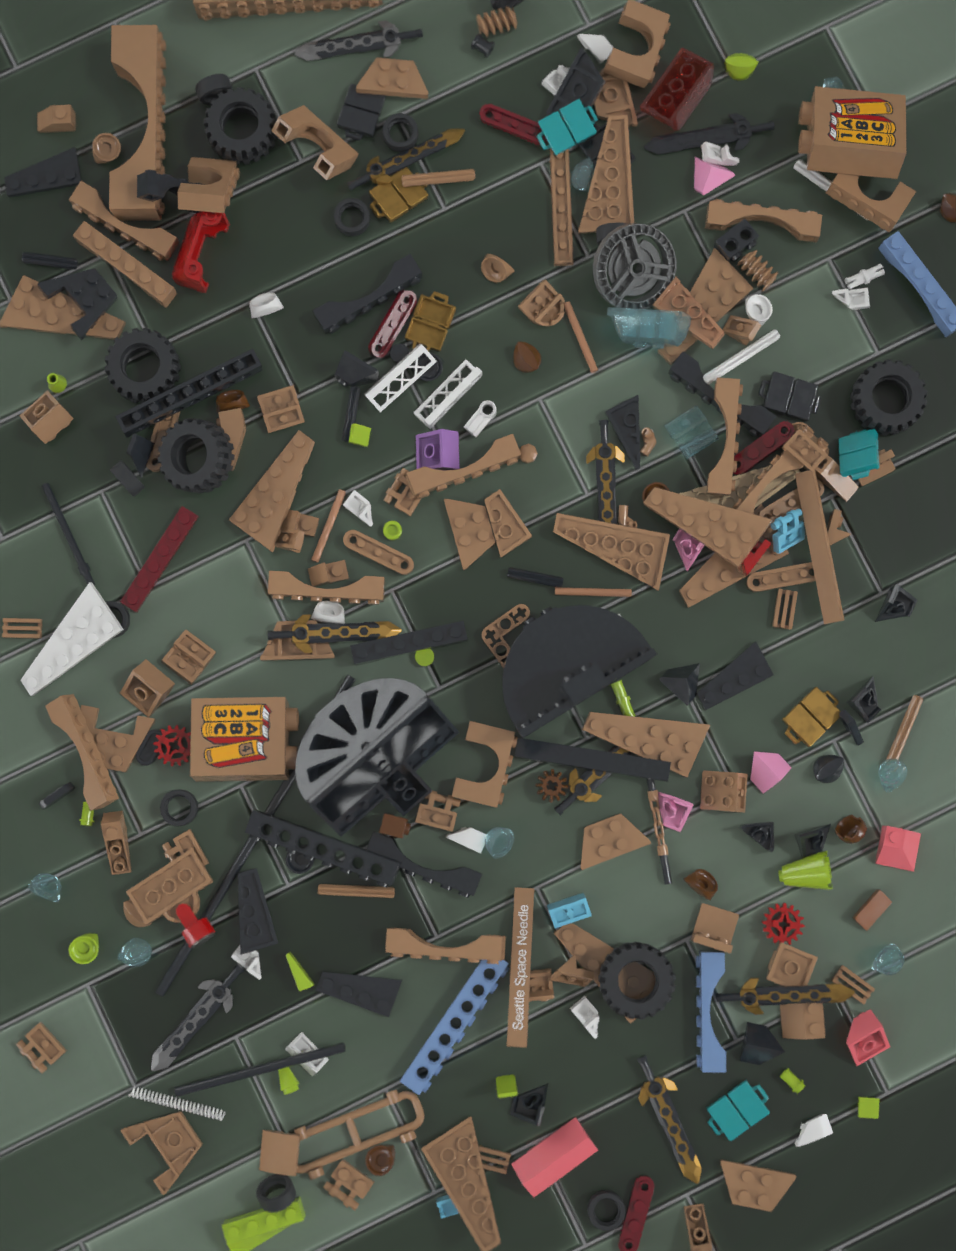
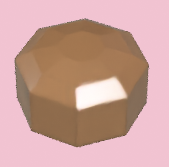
[520,444,537,464]

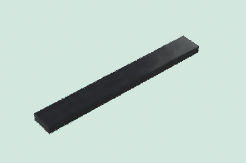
[515,738,671,782]

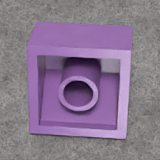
[416,429,459,471]

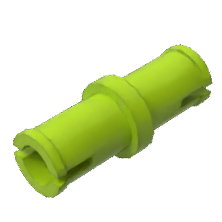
[610,680,636,717]

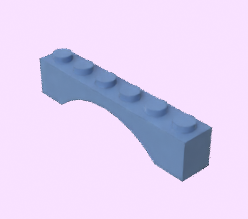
[878,231,956,337]
[696,951,726,1072]

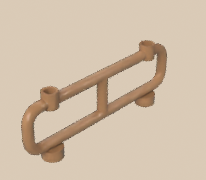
[294,1089,424,1180]

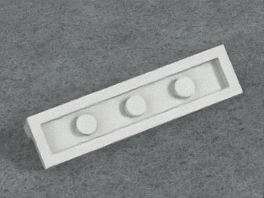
[364,343,437,412]
[414,360,482,429]

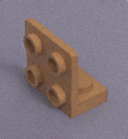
[783,424,829,471]
[700,771,748,813]
[691,903,739,954]

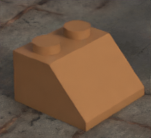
[20,390,74,444]
[120,659,175,717]
[780,1003,825,1039]

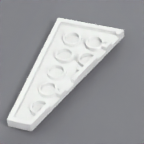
[20,582,124,696]

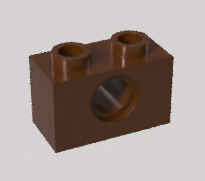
[379,813,411,838]

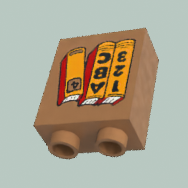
[798,86,906,179]
[190,697,299,782]

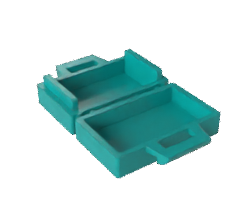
[537,99,598,156]
[839,429,879,480]
[707,1080,770,1141]

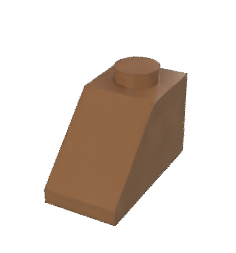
[37,105,76,133]

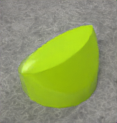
[725,53,758,81]
[68,933,99,964]

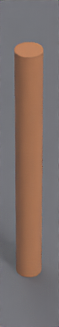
[564,301,598,373]
[311,489,346,563]
[555,587,632,597]

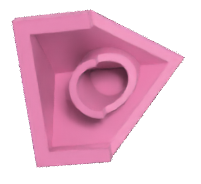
[694,157,735,195]
[672,528,704,572]
[750,752,791,794]
[658,792,694,832]

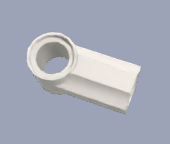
[464,400,497,438]

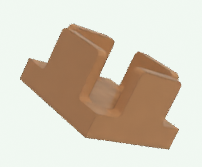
[766,942,818,986]

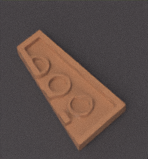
[653,277,724,349]

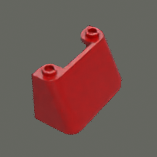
[172,211,229,294]

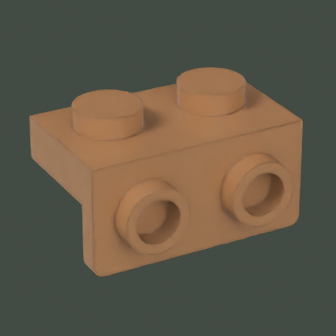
[858,449,895,486]
[529,969,554,1002]

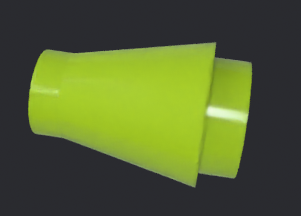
[47,373,67,393]
[278,1067,299,1095]

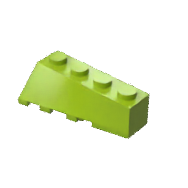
[222,1196,306,1251]

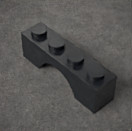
[137,170,204,213]

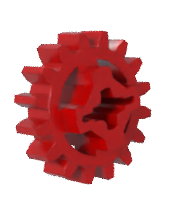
[153,725,191,767]
[761,903,805,945]

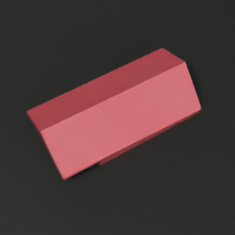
[511,1117,598,1197]

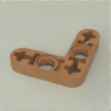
[482,604,530,669]

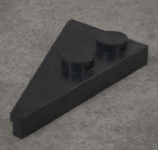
[605,395,640,470]

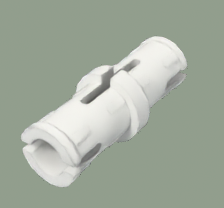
[845,264,885,290]

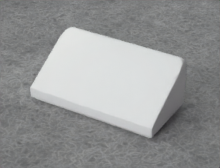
[285,1032,329,1076]

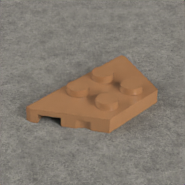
[356,58,428,99]
[594,68,638,127]
[444,499,495,570]
[260,620,335,661]
[580,813,651,870]
[720,1159,796,1212]

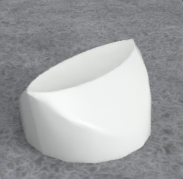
[249,293,284,318]
[745,294,772,326]
[311,601,345,624]

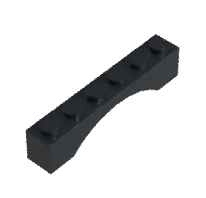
[313,254,423,334]
[668,351,776,437]
[350,621,468,666]
[367,831,482,898]

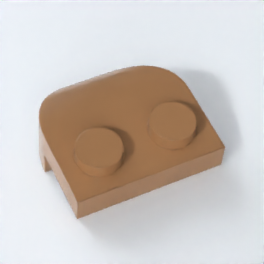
[518,280,565,326]

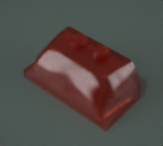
[640,47,714,131]

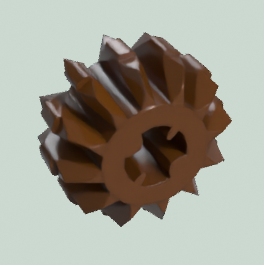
[535,769,568,802]

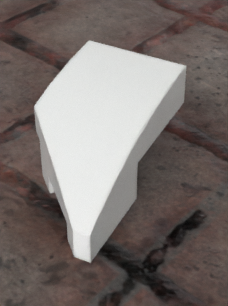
[577,34,613,64]
[542,65,570,95]
[701,142,739,165]
[832,287,870,310]
[342,490,373,527]
[446,827,488,853]
[231,945,261,980]
[570,996,600,1039]
[795,1114,833,1147]

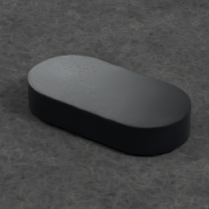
[136,729,164,766]
[39,782,75,810]

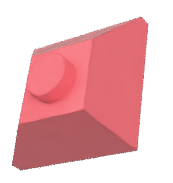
[875,826,921,872]
[846,1009,890,1066]

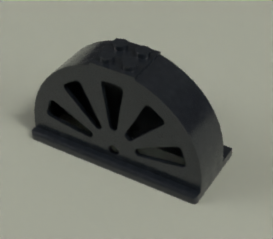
[503,605,657,739]
[295,678,460,837]

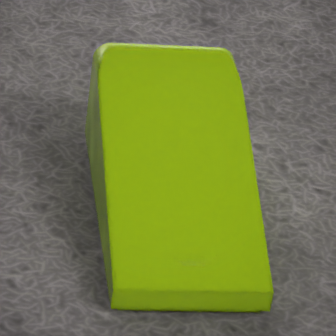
[286,952,315,991]
[496,1074,518,1098]

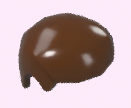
[835,815,867,844]

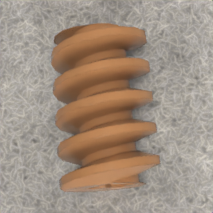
[476,6,517,37]
[737,250,778,292]

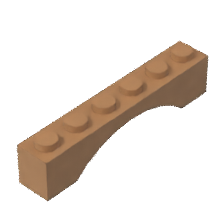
[69,181,180,261]
[705,199,822,242]
[73,221,177,308]
[706,377,743,496]
[405,434,521,499]
[733,446,804,514]
[268,571,385,605]
[46,694,119,811]
[386,928,506,964]

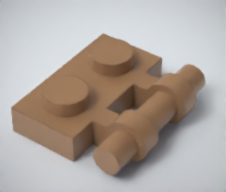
[383,468,422,517]
[415,790,461,832]
[162,829,209,866]
[16,1022,67,1074]
[323,1158,375,1210]

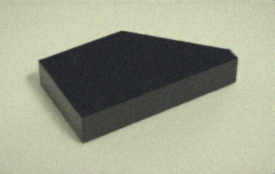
[839,709,864,746]

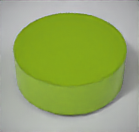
[383,521,402,541]
[415,649,434,667]

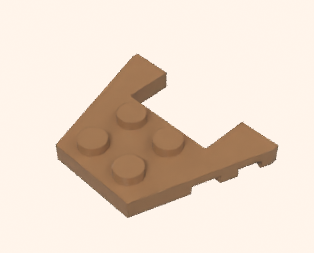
[80,705,156,772]
[121,1111,203,1195]

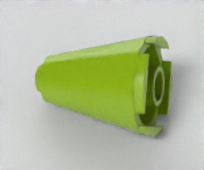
[778,851,833,890]

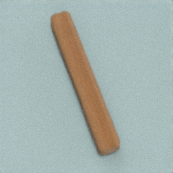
[401,169,475,187]
[885,695,923,767]
[318,884,395,898]

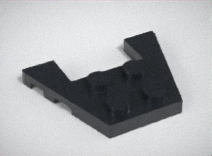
[37,268,118,340]

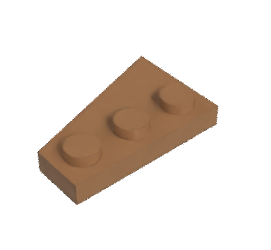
[484,489,532,558]

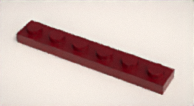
[120,506,199,613]

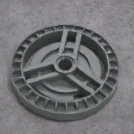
[593,223,676,311]

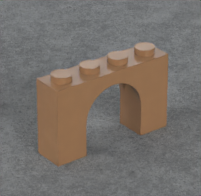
[603,0,670,88]
[271,105,359,180]
[177,157,240,213]
[826,173,916,233]
[452,721,518,808]

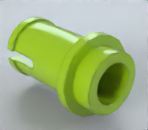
[79,802,95,826]
[780,1068,805,1094]

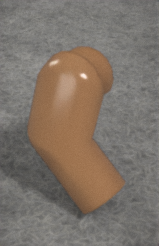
[640,427,657,457]
[618,505,637,528]

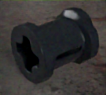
[471,33,495,58]

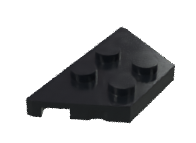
[546,48,605,116]

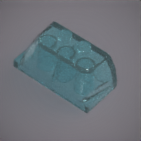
[607,307,691,349]

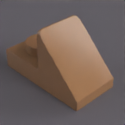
[722,315,761,345]
[827,509,851,546]
[281,510,319,537]
[274,528,305,553]
[308,560,349,587]
[550,955,594,987]

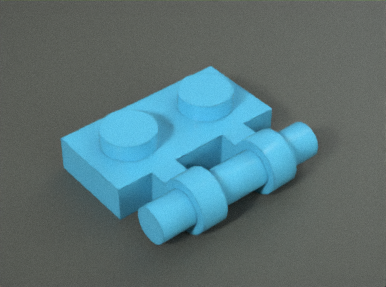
[770,508,805,554]

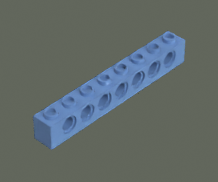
[400,959,509,1095]

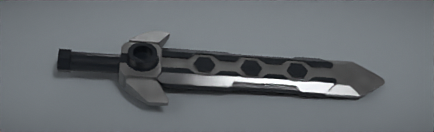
[295,20,423,61]
[151,964,245,1071]

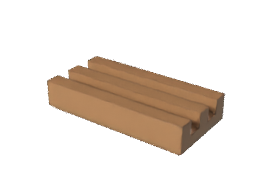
[772,589,798,630]
[2,618,43,639]
[831,965,875,1005]
[478,1145,511,1174]

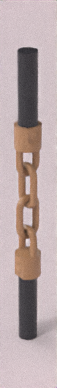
[647,779,672,885]

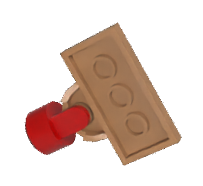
[126,848,215,948]

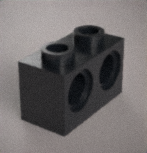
[713,219,759,262]

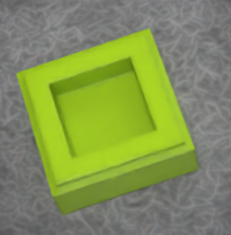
[349,424,371,447]
[857,1096,879,1119]

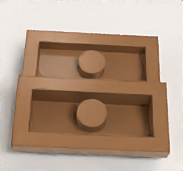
[257,385,305,433]
[161,630,216,685]
[259,1130,300,1176]

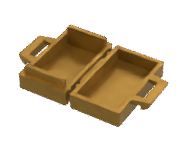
[369,167,428,223]
[405,291,456,352]
[782,687,841,747]

